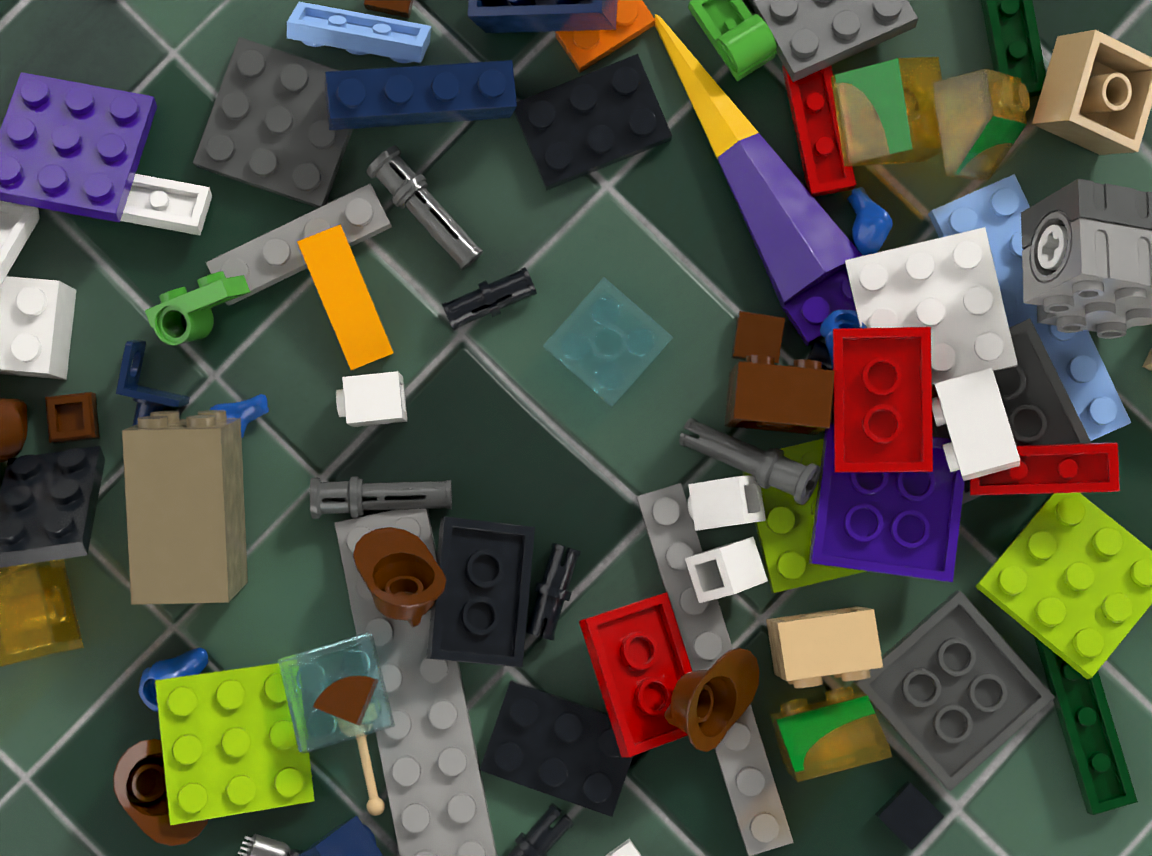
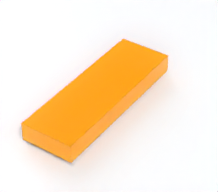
[297,224,394,370]

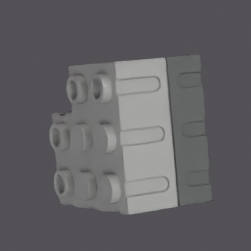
[1021,178,1152,339]

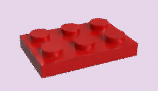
[833,327,933,473]
[579,592,692,758]

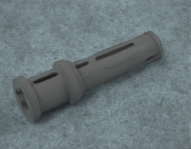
[366,145,483,271]
[679,418,820,505]
[310,476,452,519]

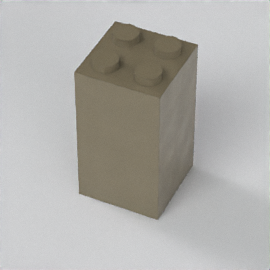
[122,410,248,605]

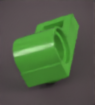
[688,0,777,82]
[145,271,250,345]

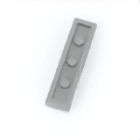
[206,183,392,306]

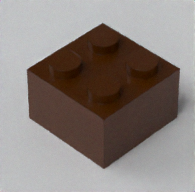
[725,355,835,435]

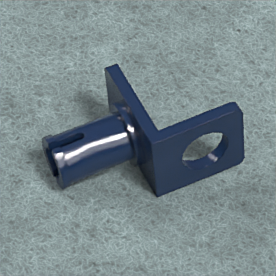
[116,339,190,426]

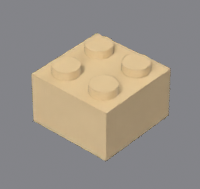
[1032,30,1152,155]
[766,606,883,688]

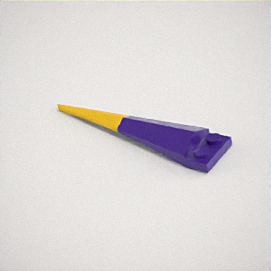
[655,14,862,346]

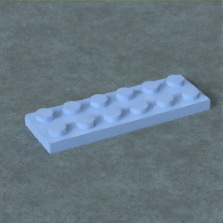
[928,174,1131,441]

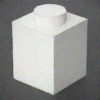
[336,371,407,427]
[688,475,766,531]
[685,537,768,603]

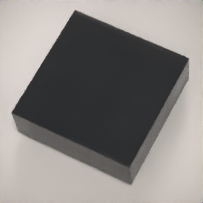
[875,781,944,850]

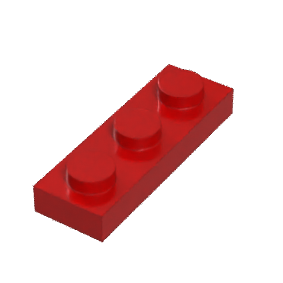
[782,65,856,197]
[970,442,1120,495]

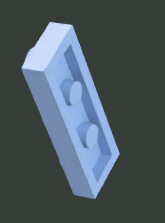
[287,2,431,63]

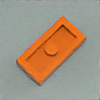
[555,0,655,73]

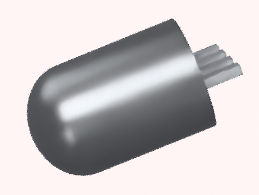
[238,834,290,856]

